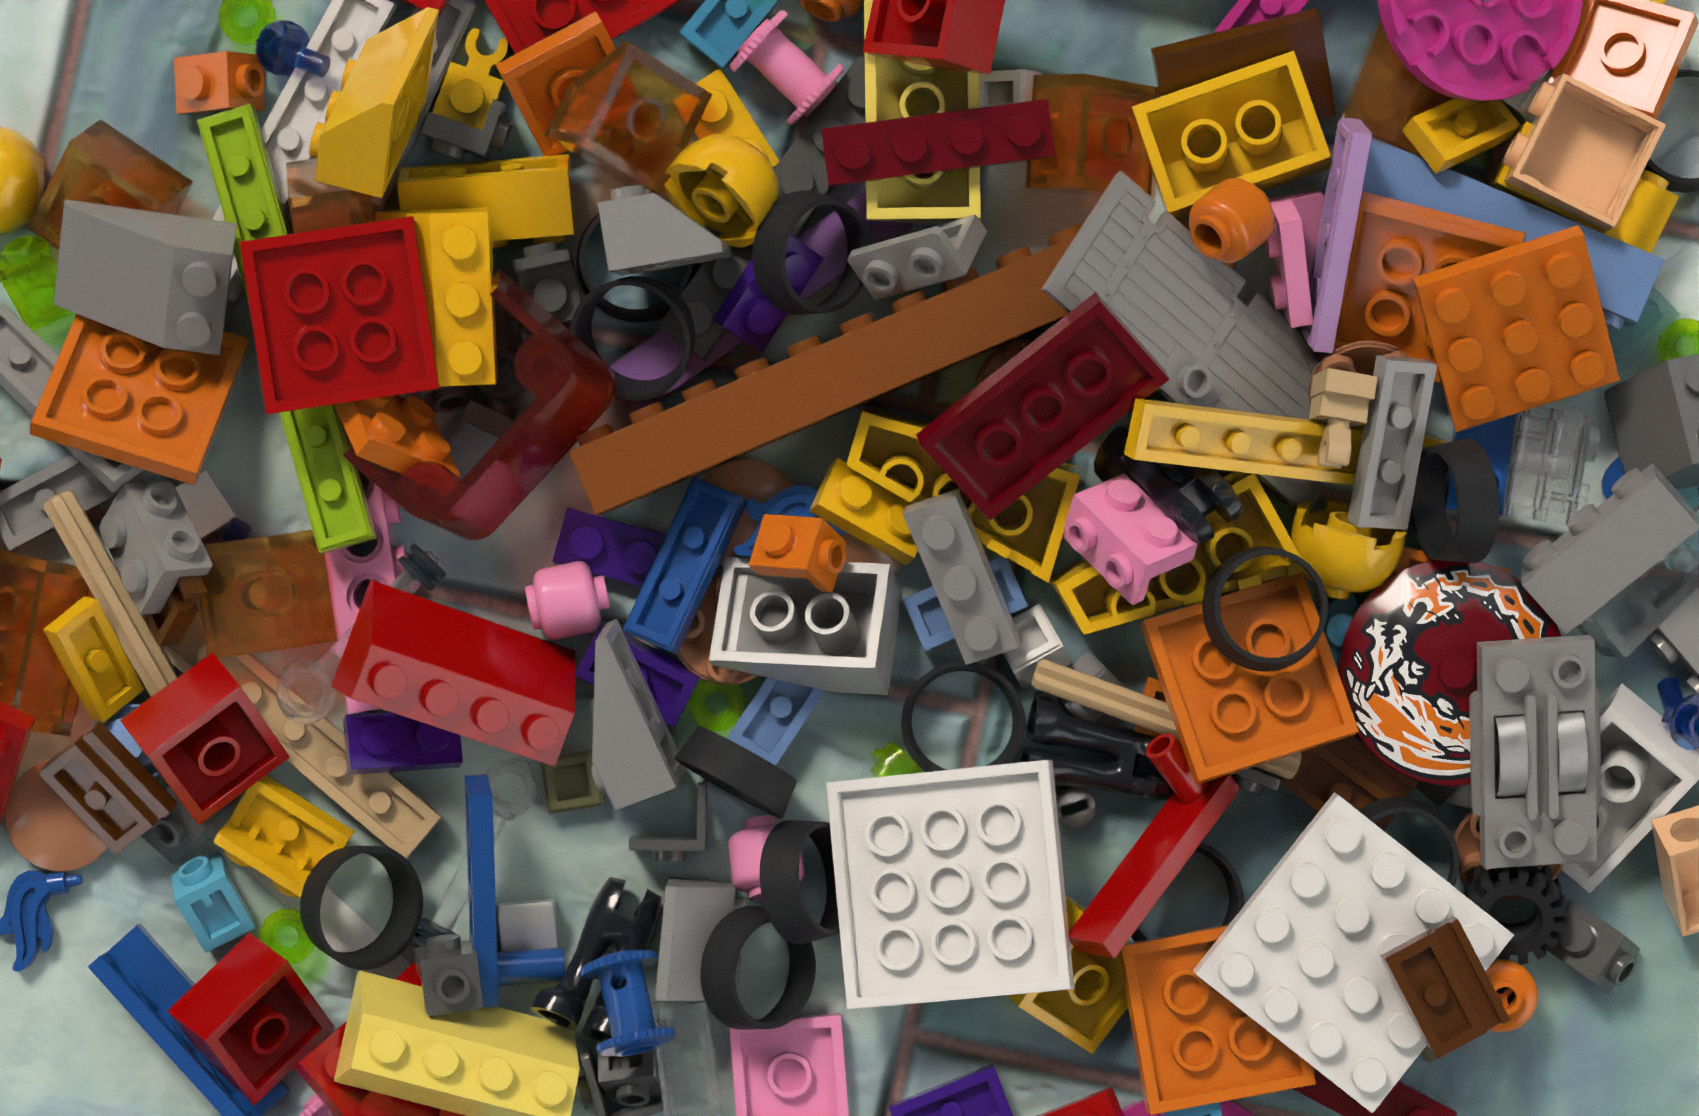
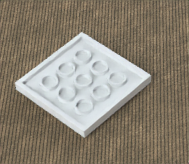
[826,760,1075,1010]
[1193,792,1514,1113]

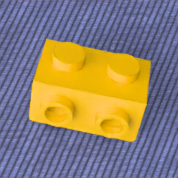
[213,775,355,898]

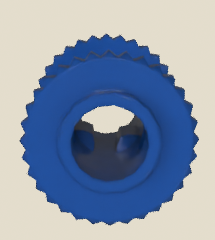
[580,950,675,1056]

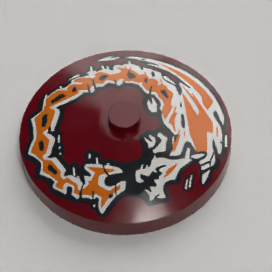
[1338,560,1561,786]

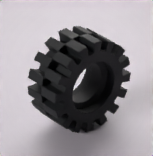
[1464,865,1565,965]

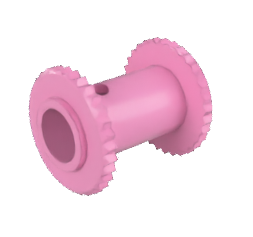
[730,10,844,125]

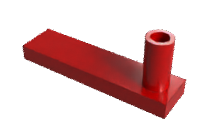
[1068,733,1241,959]

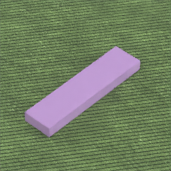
[1301,117,1372,353]

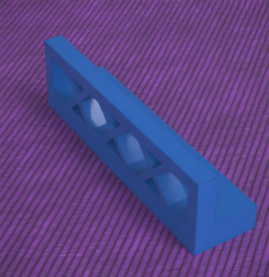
[88,924,290,1116]

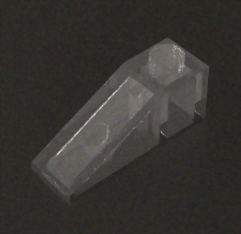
[1577,505,1699,658]

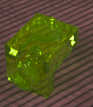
[0,233,74,331]

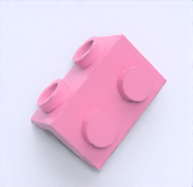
[1264,190,1325,328]
[1063,473,1198,605]

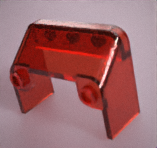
[343,270,616,540]

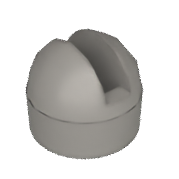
[1056,786,1096,829]

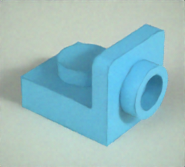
[171,852,256,953]

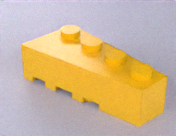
[846,404,1081,583]
[1050,472,1306,635]

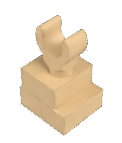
[1309,368,1378,469]

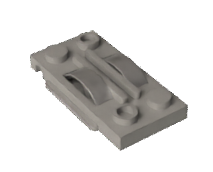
[1469,635,1601,869]

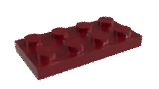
[916,292,1170,520]

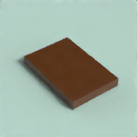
[1151,8,1336,119]

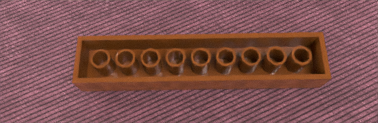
[568,223,1082,515]

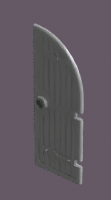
[1041,171,1324,512]

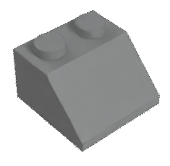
[597,185,732,276]
[655,877,746,1001]

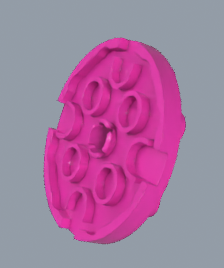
[1378,0,1583,101]

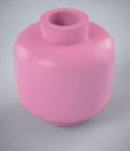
[525,561,611,640]
[727,815,805,901]

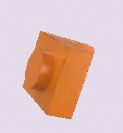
[174,51,265,115]
[748,514,846,592]

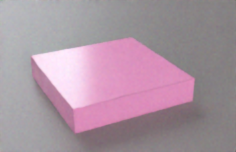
[729,1013,849,1116]

